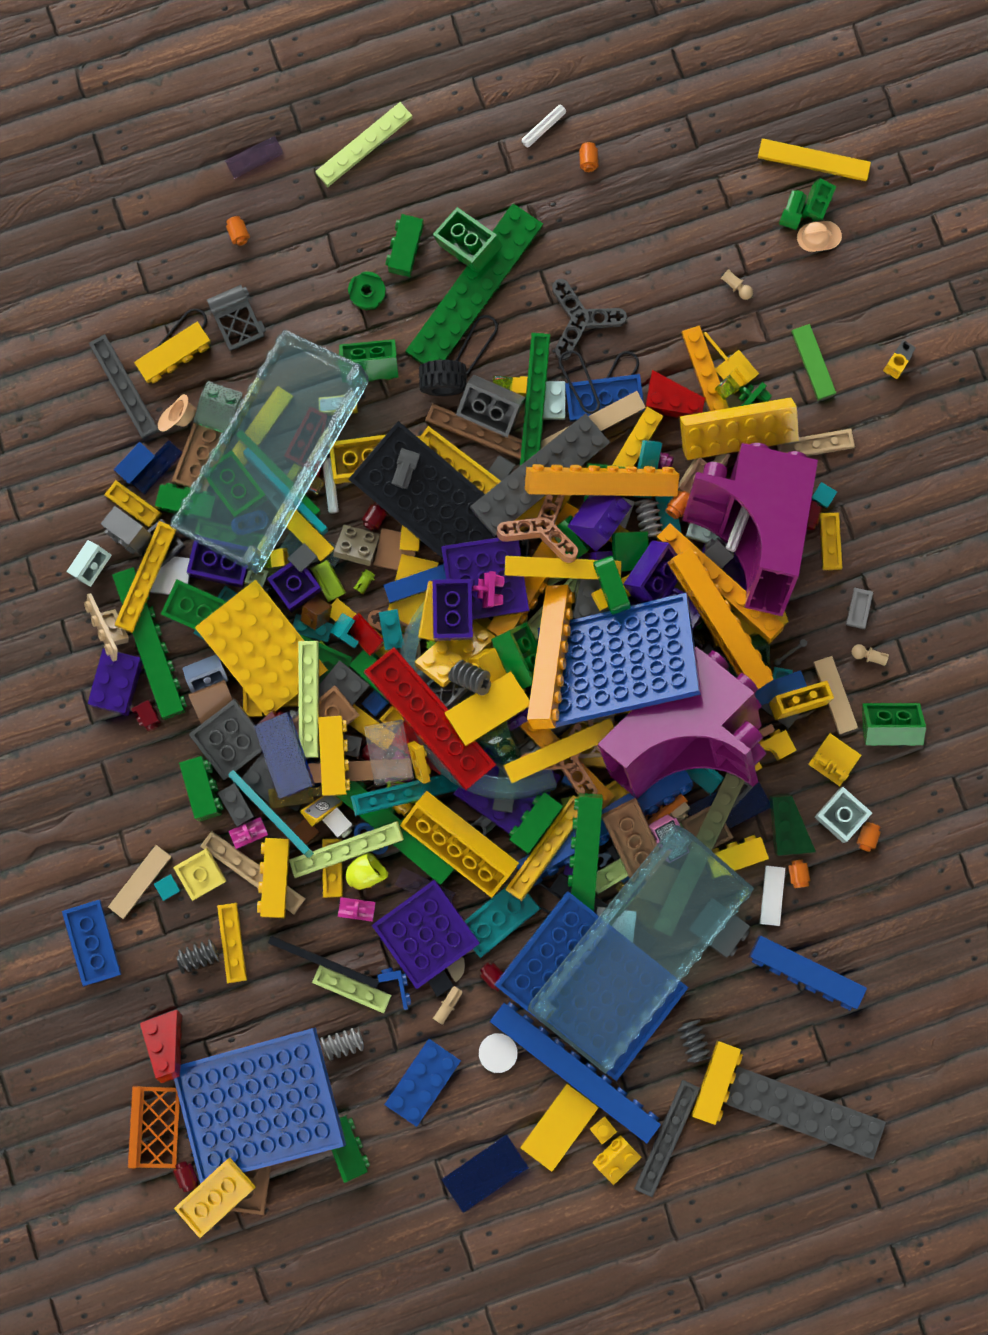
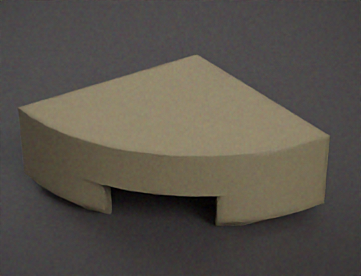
[447,956,465,982]

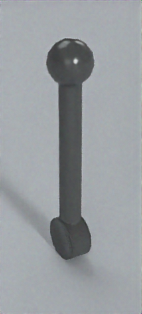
[774,639,807,666]

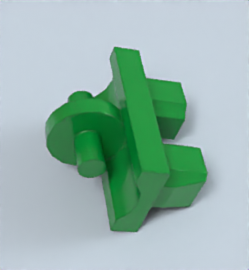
[738,382,772,406]

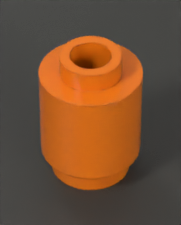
[579,142,598,172]
[226,216,250,246]
[665,491,690,519]
[857,822,881,852]
[788,859,810,888]

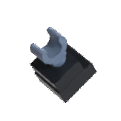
[598,840,620,867]

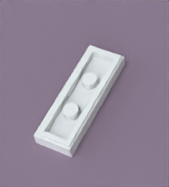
[760,866,785,926]

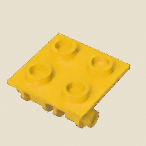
[808,733,861,786]

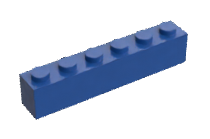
[749,936,867,1011]

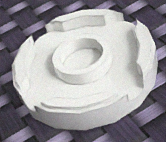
[479,1033,517,1073]

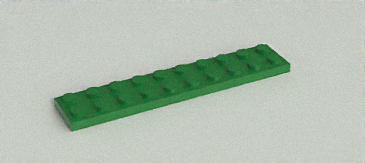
[405,203,543,364]
[161,579,353,685]

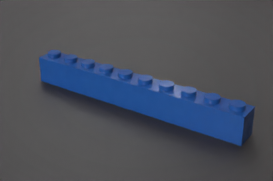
[517,770,694,886]
[490,1002,661,1144]

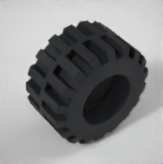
[419,360,467,396]

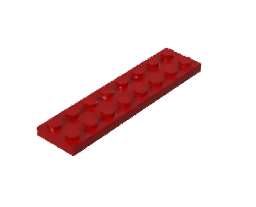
[364,647,496,790]

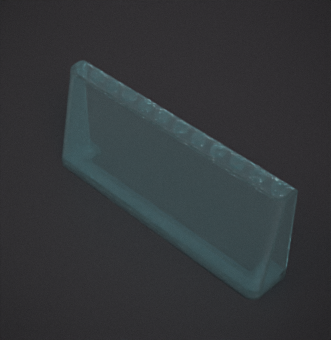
[170,330,369,574]
[528,825,754,1074]

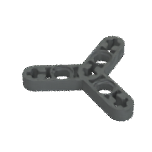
[552,279,627,361]

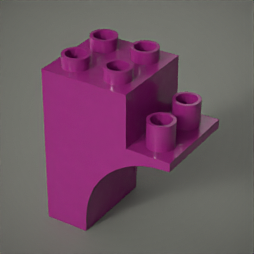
[682,443,818,616]
[598,646,766,799]

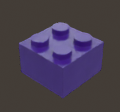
[267,562,322,613]

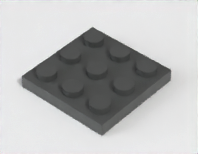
[189,699,270,780]

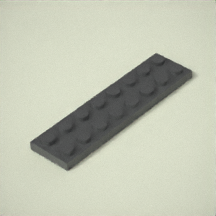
[470,413,610,537]
[241,661,370,804]
[724,1066,886,1159]

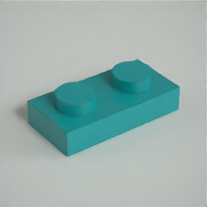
[379,609,404,650]
[293,614,333,643]

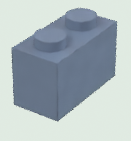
[183,654,229,693]

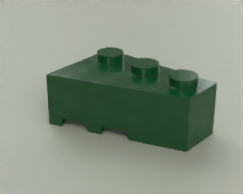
[769,794,816,856]

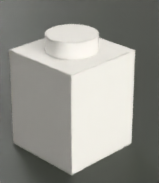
[323,808,353,838]

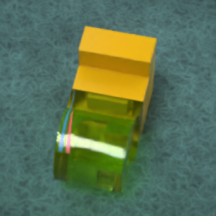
[714,364,752,400]
[492,376,528,398]
[252,548,289,568]

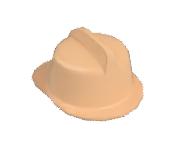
[797,221,842,252]
[158,394,198,432]

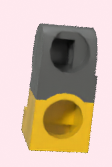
[883,340,916,379]

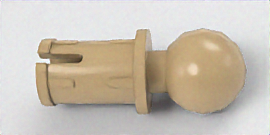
[721,269,753,300]
[851,644,889,666]

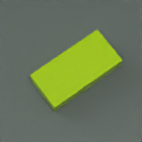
[310,559,346,602]

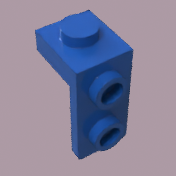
[378,968,411,1010]

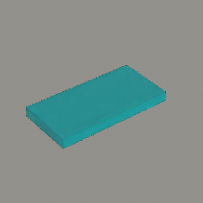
[465,885,541,958]

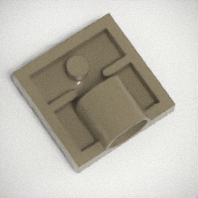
[333,525,380,566]

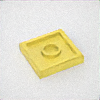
[173,848,227,901]

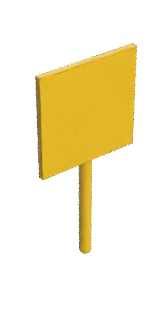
[703,332,759,394]

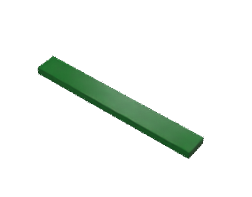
[520,333,550,466]

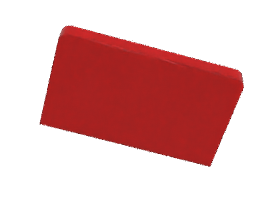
[348,613,384,656]

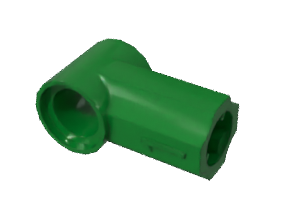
[779,190,807,230]

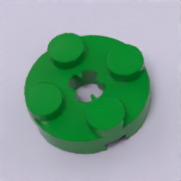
[348,271,386,310]

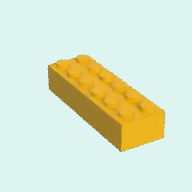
[680,398,799,460]
[400,791,519,898]

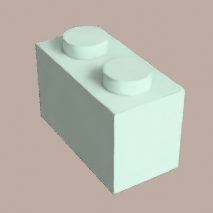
[67,540,112,587]

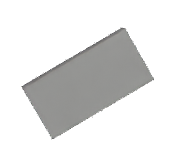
[846,588,873,629]

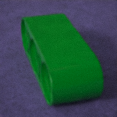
[593,556,631,615]

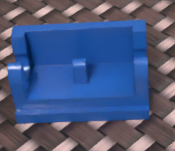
[114,442,155,484]

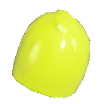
[346,853,388,890]

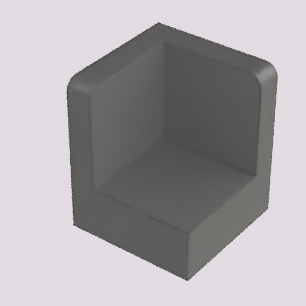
[287,543,318,572]

